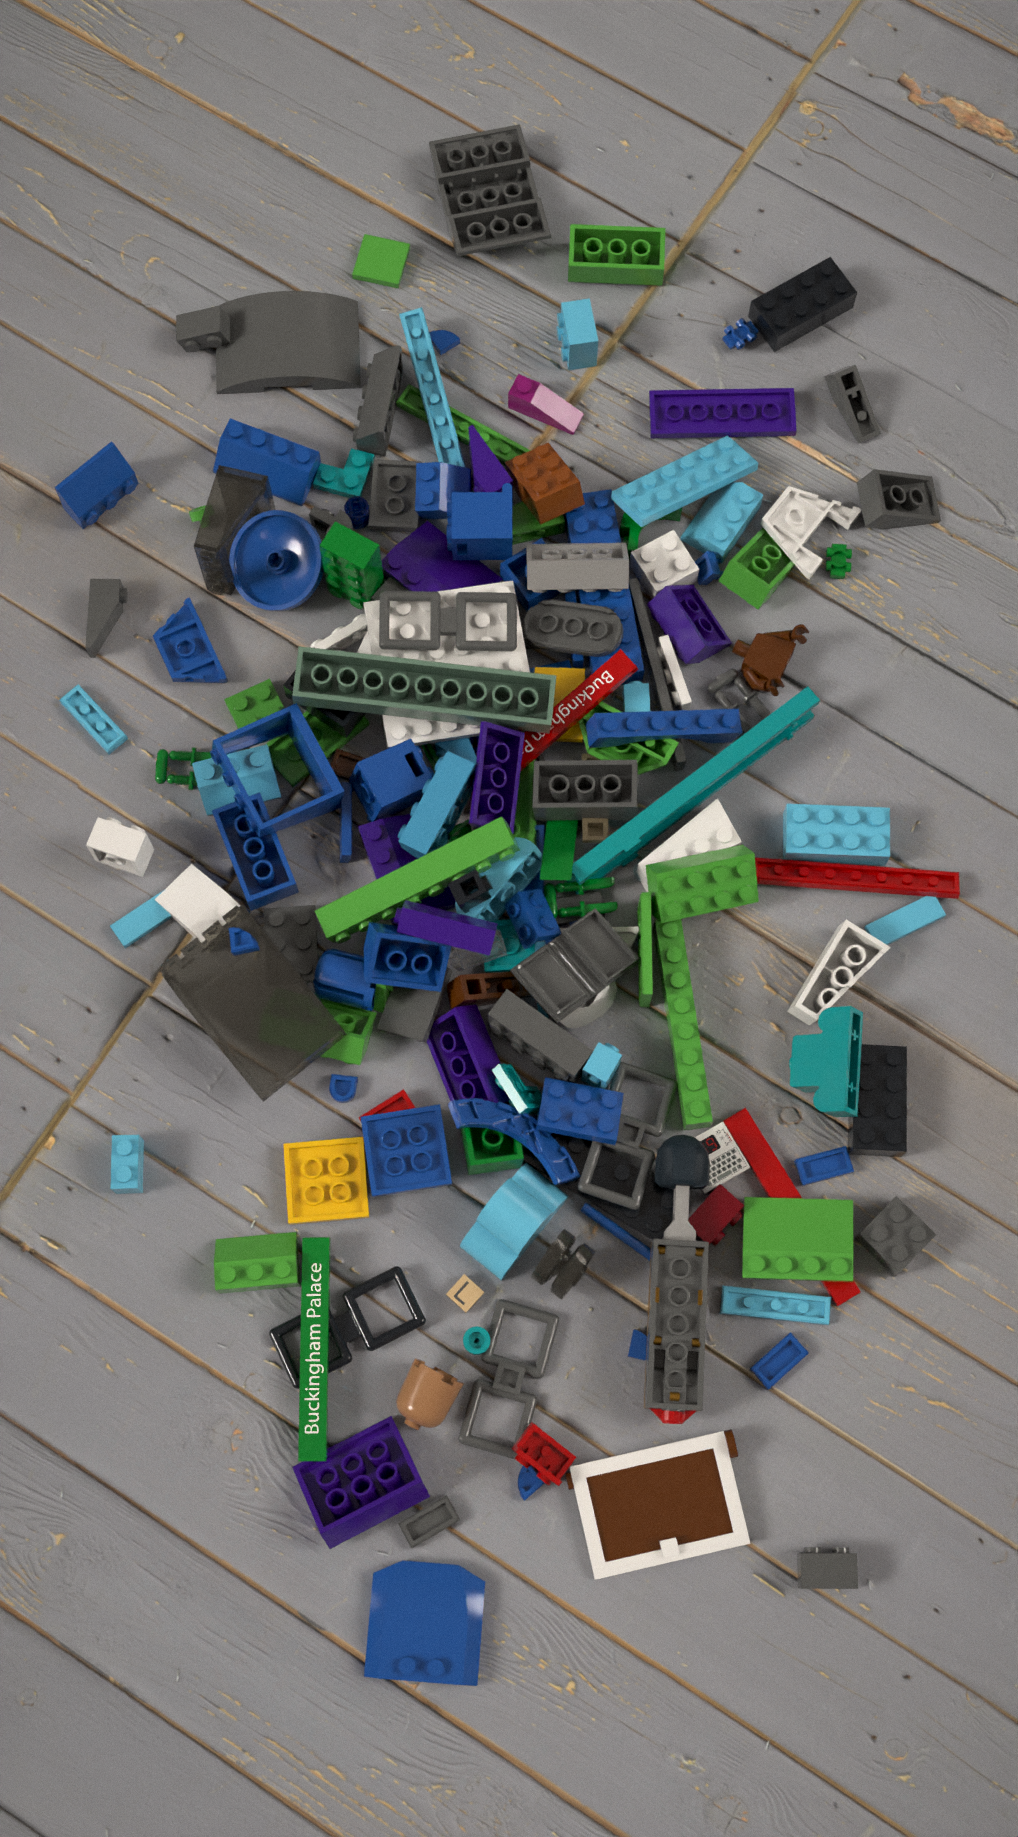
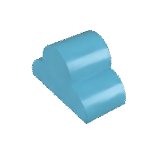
[455,837,543,921]
[460,1163,569,1281]

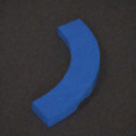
[448,1098,581,1186]

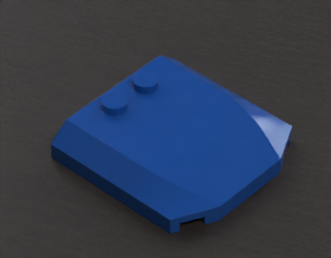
[364,1560,485,1686]

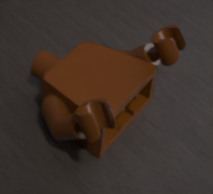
[732,624,809,696]

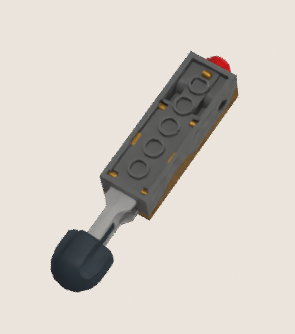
[644,1134,710,1424]

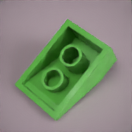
[719,528,796,610]

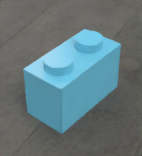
[581,1042,622,1089]
[110,1135,144,1194]

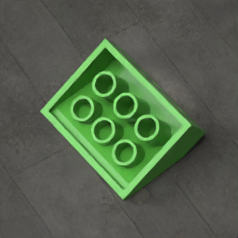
[742,1197,853,1282]

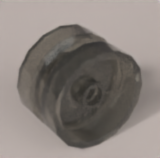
[531,1229,596,1300]

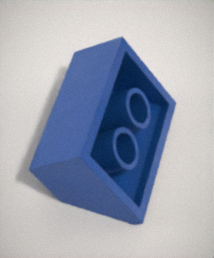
[55,441,139,529]
[364,922,452,992]

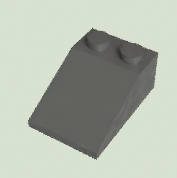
[857,469,941,529]

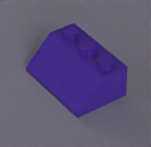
[647,584,732,664]

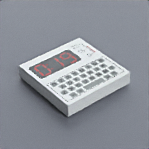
[695,1122,751,1195]

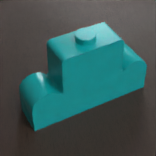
[789,1006,863,1117]

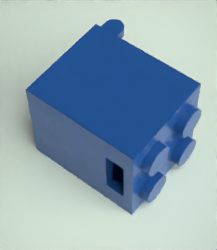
[447,483,513,560]
[349,738,434,823]

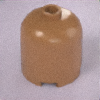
[396,1358,464,1430]

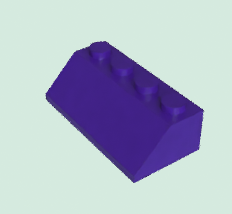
[469,721,525,834]
[427,1004,510,1105]

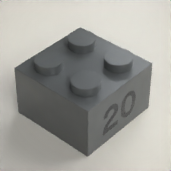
[855,1196,936,1276]

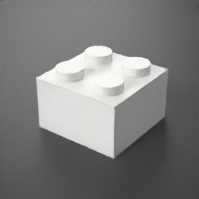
[629,530,699,600]
[86,817,154,877]

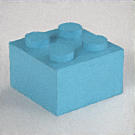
[556,298,598,370]

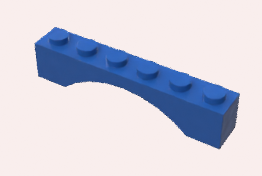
[585,709,742,748]

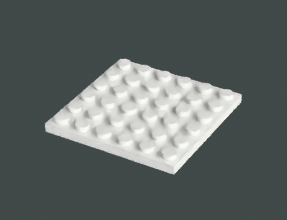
[364,581,530,748]

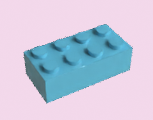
[783,804,890,866]

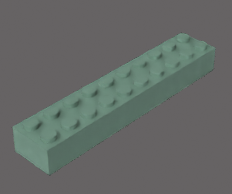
[292,646,556,734]

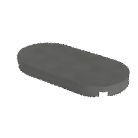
[523,600,623,657]

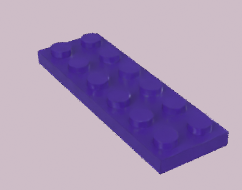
[649,388,797,439]

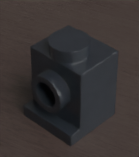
[448,869,493,913]

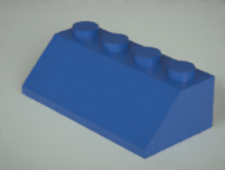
[213,418,321,506]

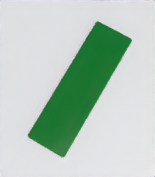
[540,820,578,881]

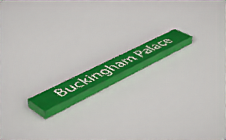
[298,1237,331,1462]

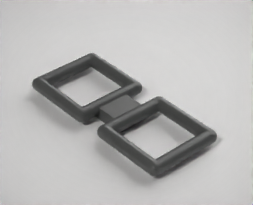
[379,591,517,651]
[578,1062,677,1210]
[458,1299,559,1459]

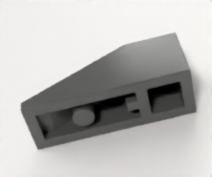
[824,365,881,443]
[85,579,128,658]

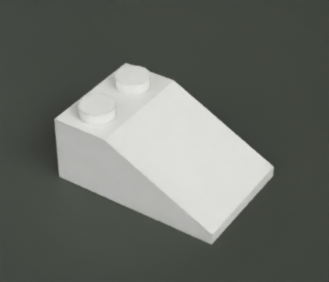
[155,864,247,953]

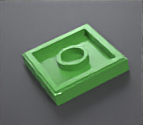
[352,234,410,289]

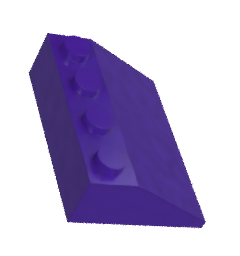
[381,521,503,592]
[358,814,456,926]
[292,1416,430,1549]

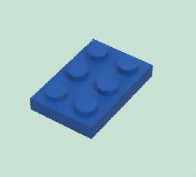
[536,1077,624,1145]

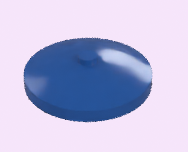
[229,510,324,611]

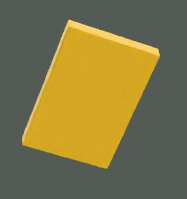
[535,667,585,743]

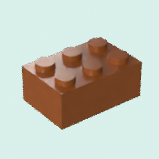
[505,442,585,524]

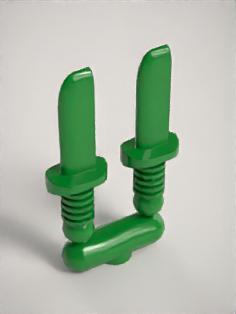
[155,747,212,790]
[544,877,618,918]

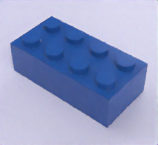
[212,792,299,911]

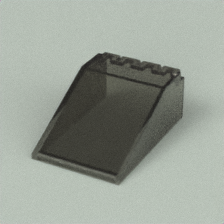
[160,904,347,1102]

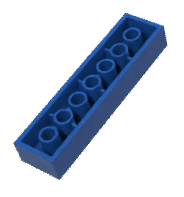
[563,489,644,685]

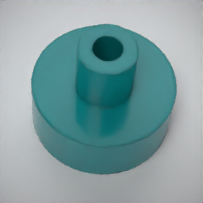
[463,1326,491,1355]

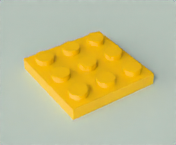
[283,1137,370,1225]

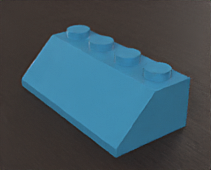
[398,751,476,859]

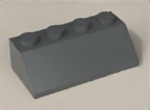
[353,345,403,456]

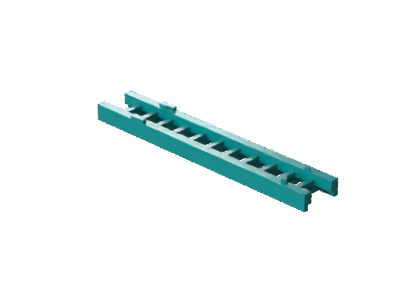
[567,686,820,895]

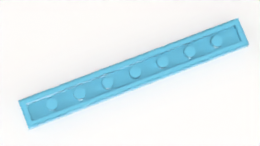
[399,307,466,468]

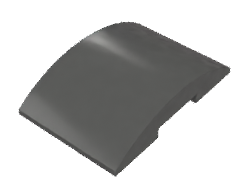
[429,124,551,256]
[216,291,361,394]

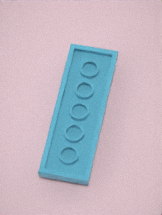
[611,435,758,527]

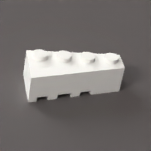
[636,798,742,892]
[787,919,891,1025]

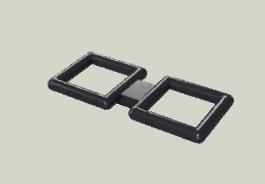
[269,1266,426,1389]

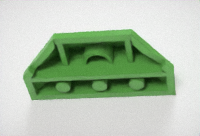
[578,701,679,775]

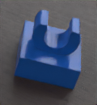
[694,551,724,585]

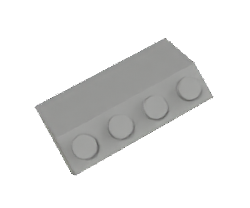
[526,543,629,593]

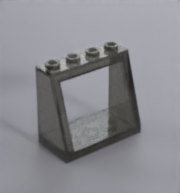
[194,465,275,595]

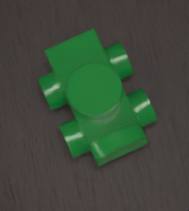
[825,543,852,579]

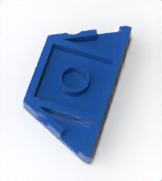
[153,597,228,683]

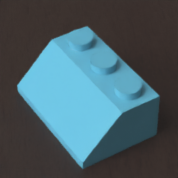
[680,482,763,564]
[192,744,282,816]

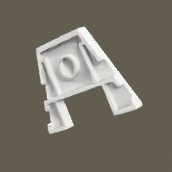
[760,486,862,579]

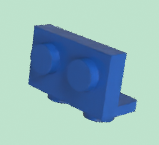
[505,889,561,949]

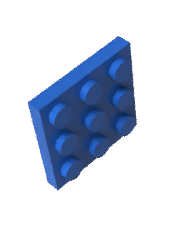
[361,1104,452,1198]

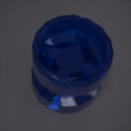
[344,496,369,529]

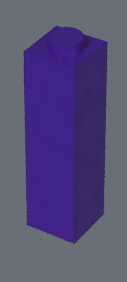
[394,900,498,956]

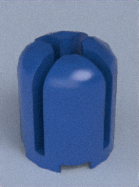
[313,948,376,1011]

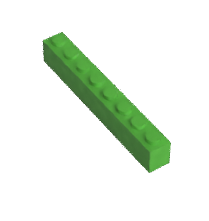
[315,817,520,944]
[653,919,713,1131]

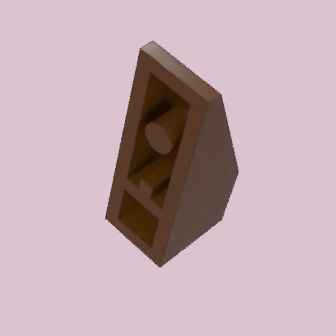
[447,971,532,1009]

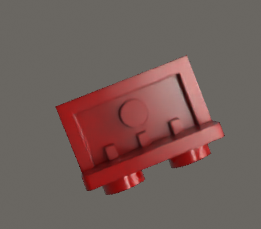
[512,1422,576,1486]

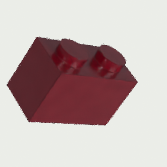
[688,1184,744,1246]

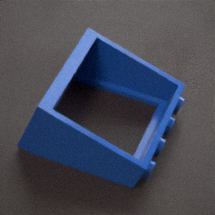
[210,703,344,838]

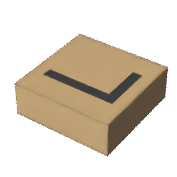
[446,1274,484,1313]

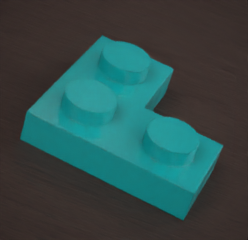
[313,448,375,501]
[492,1064,542,1114]

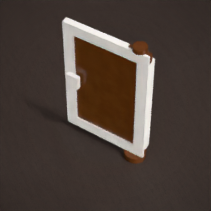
[565,1429,751,1580]

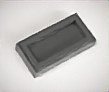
[398,1495,460,1549]

